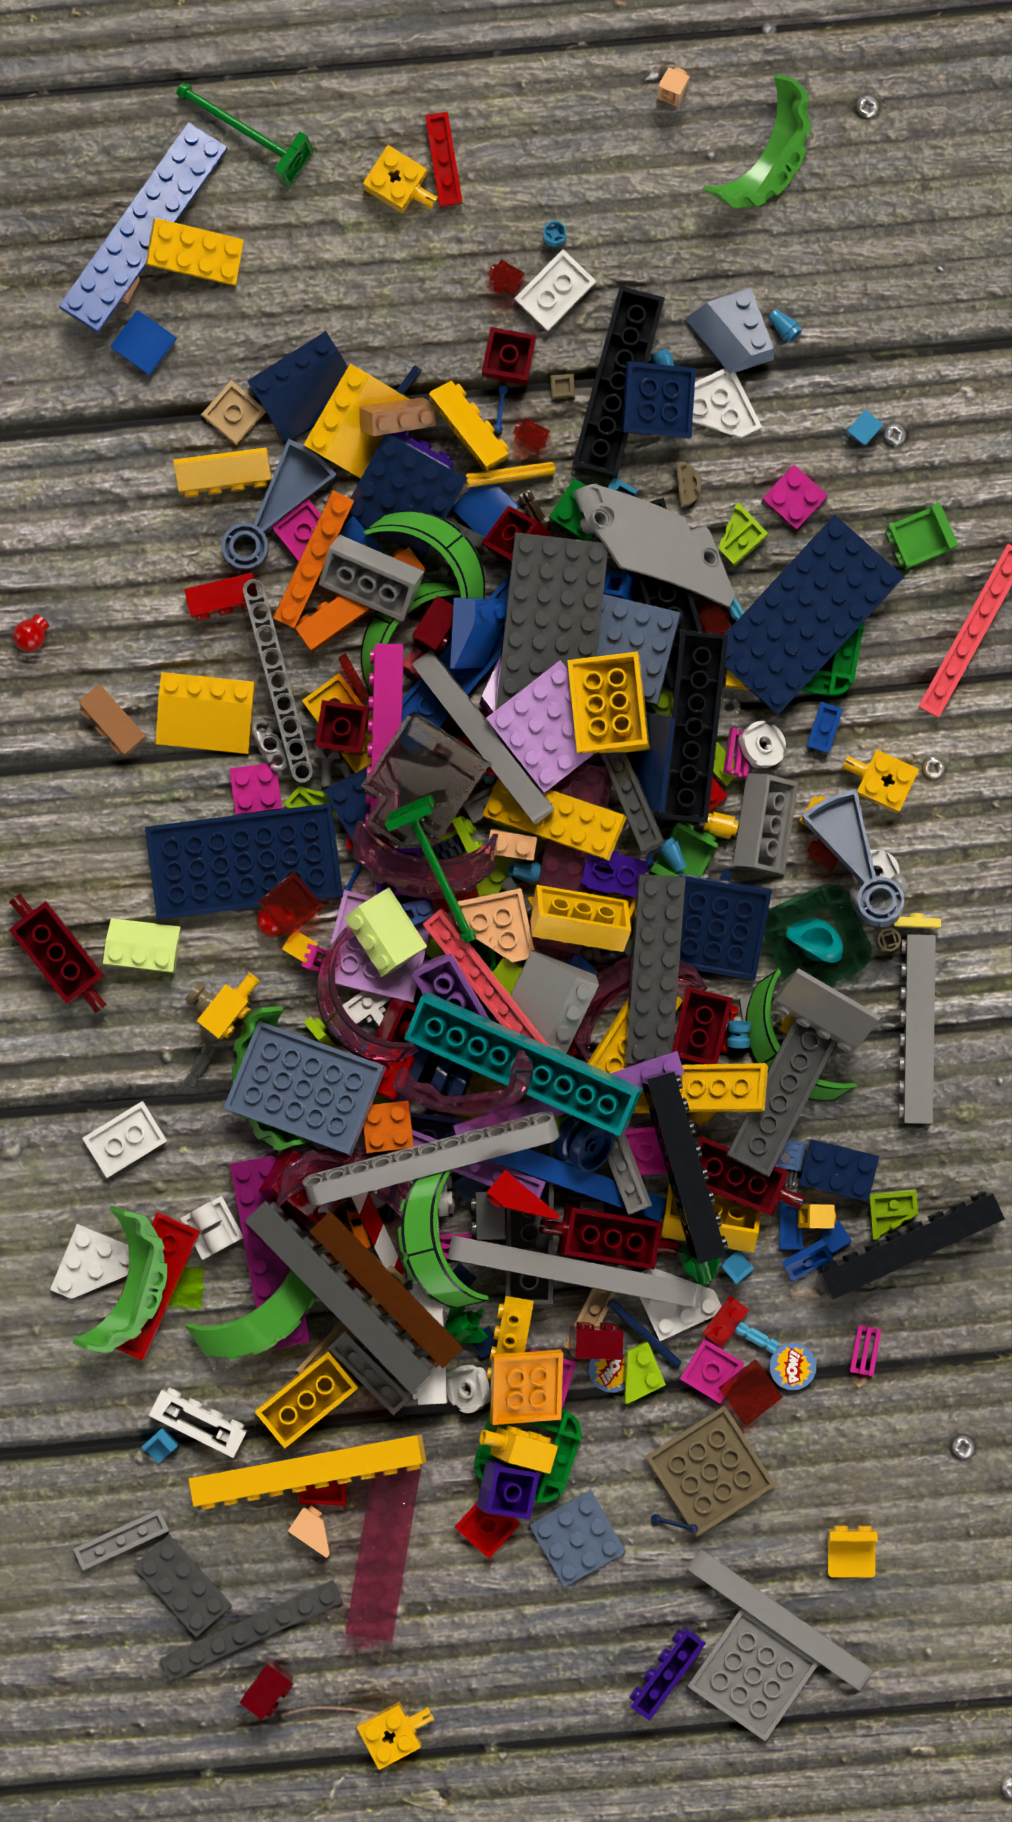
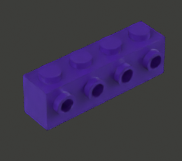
[629,1626,706,1721]

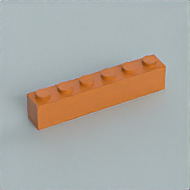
[272,490,354,628]
[295,547,426,653]

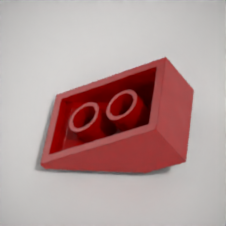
[487,1170,560,1221]

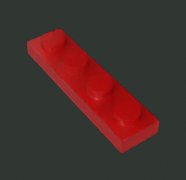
[425,112,463,208]

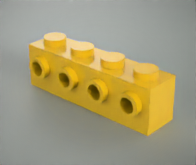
[487,1296,534,1391]

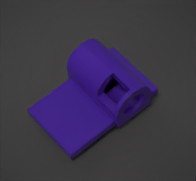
[580,851,648,898]

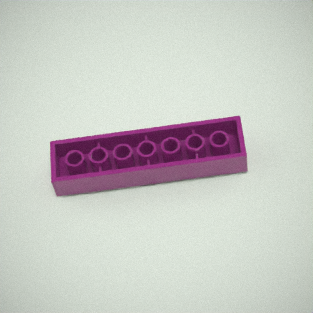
[230,1155,311,1350]

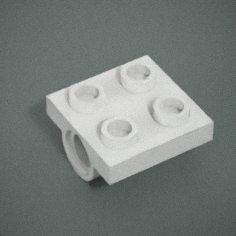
[180,1196,243,1260]

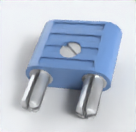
[775,1138,807,1186]

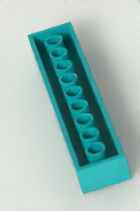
[404,992,643,1136]

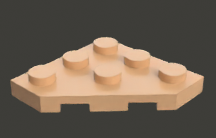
[456,888,535,963]

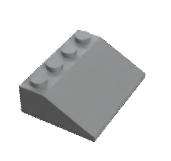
[497,950,599,1054]
[772,968,881,1052]

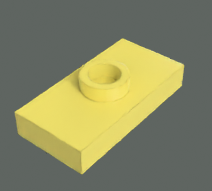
[892,913,941,929]

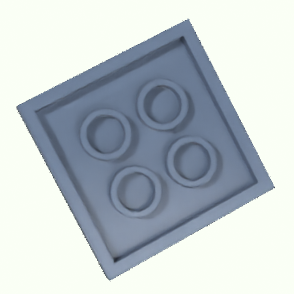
[529,1489,626,1587]

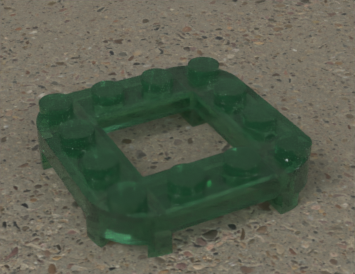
[764,884,872,985]

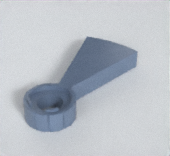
[221,439,337,572]
[802,789,905,927]

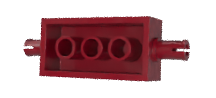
[9,893,107,1013]
[698,1136,806,1217]
[539,1206,679,1270]

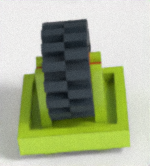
[432,816,487,864]

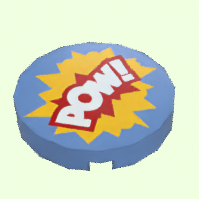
[769,1343,816,1390]
[589,1349,626,1393]

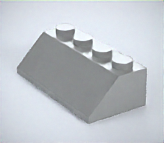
[319,534,424,622]
[733,773,798,875]

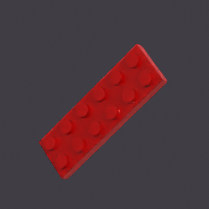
[116,1211,201,1361]

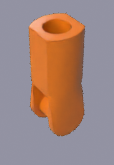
[346,1209,371,1248]

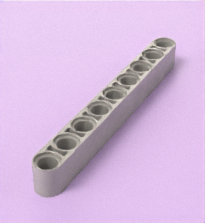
[243,579,313,782]
[412,649,555,824]
[687,1549,873,1691]

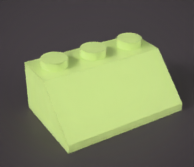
[344,888,427,977]
[103,918,181,973]

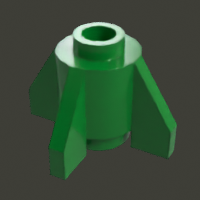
[677,1251,720,1286]
[445,1307,488,1343]

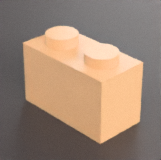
[487,829,537,861]

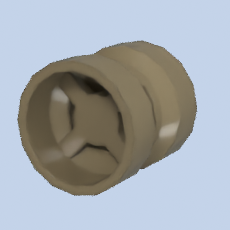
[876,928,901,952]
[185,982,216,1014]

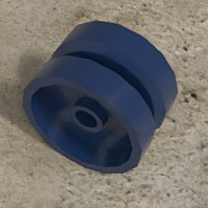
[425,1057,472,1112]
[554,1115,614,1173]

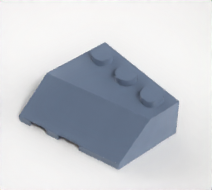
[685,288,774,374]

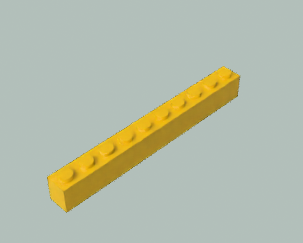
[188,1434,427,1510]

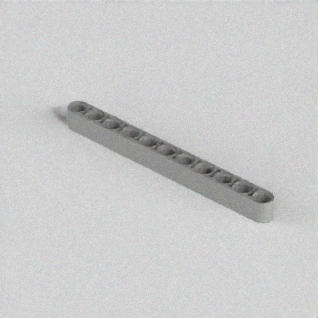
[302,1111,559,1205]
[447,1236,702,1308]

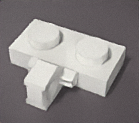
[341,991,392,1027]
[438,1175,455,1217]

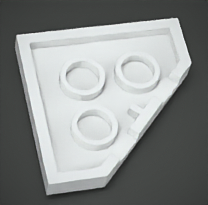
[693,368,762,439]
[50,1224,129,1299]
[640,1268,722,1341]

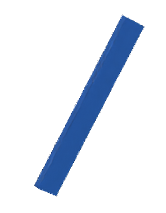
[488,1149,667,1222]

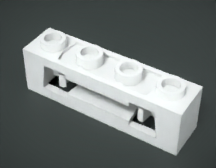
[149,1387,247,1458]

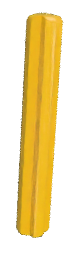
[465,462,555,487]

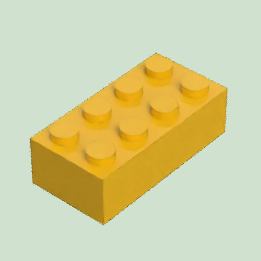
[255,1349,358,1449]

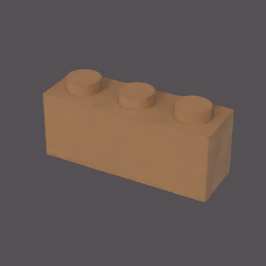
[360,397,436,436]
[78,684,147,757]

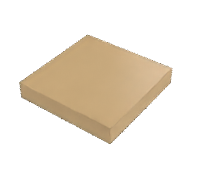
[201,380,266,446]

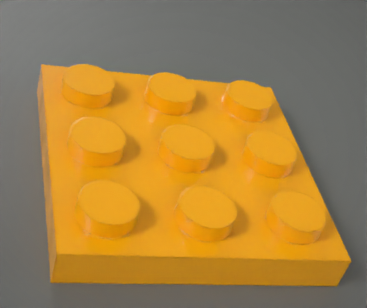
[490,1349,563,1425]

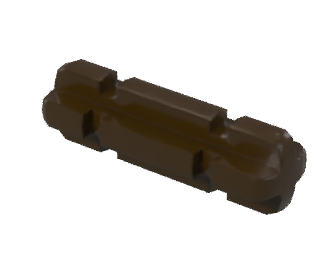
[519,490,551,531]

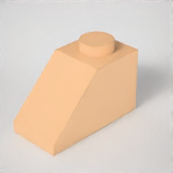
[657,67,690,107]
[288,1505,330,1558]

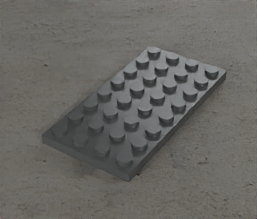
[495,533,608,710]

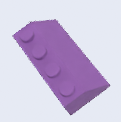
[412,953,490,1020]

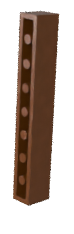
[309,1211,464,1368]

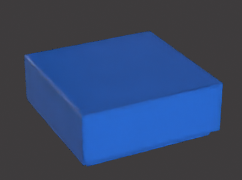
[819,1221,852,1253]

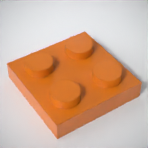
[363,1101,414,1154]

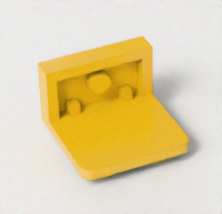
[828,1525,878,1578]

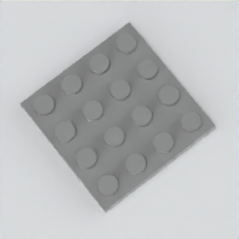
[687,1607,819,1741]

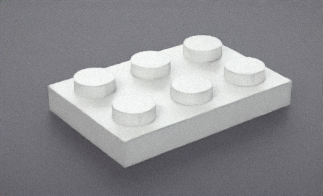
[514,250,596,332]
[82,1101,167,1178]

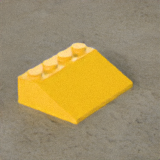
[304,364,409,479]
[567,651,650,753]
[155,672,256,754]

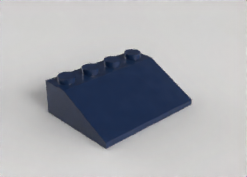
[247,331,348,443]
[629,711,675,813]

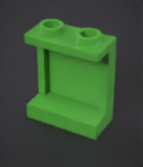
[885,502,958,570]
[650,821,718,876]

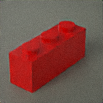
[184,573,258,621]

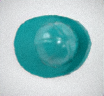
[786,918,844,963]

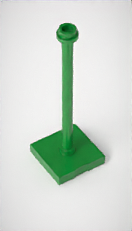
[176,83,314,188]
[385,794,477,943]

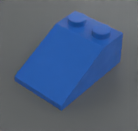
[450,597,506,669]

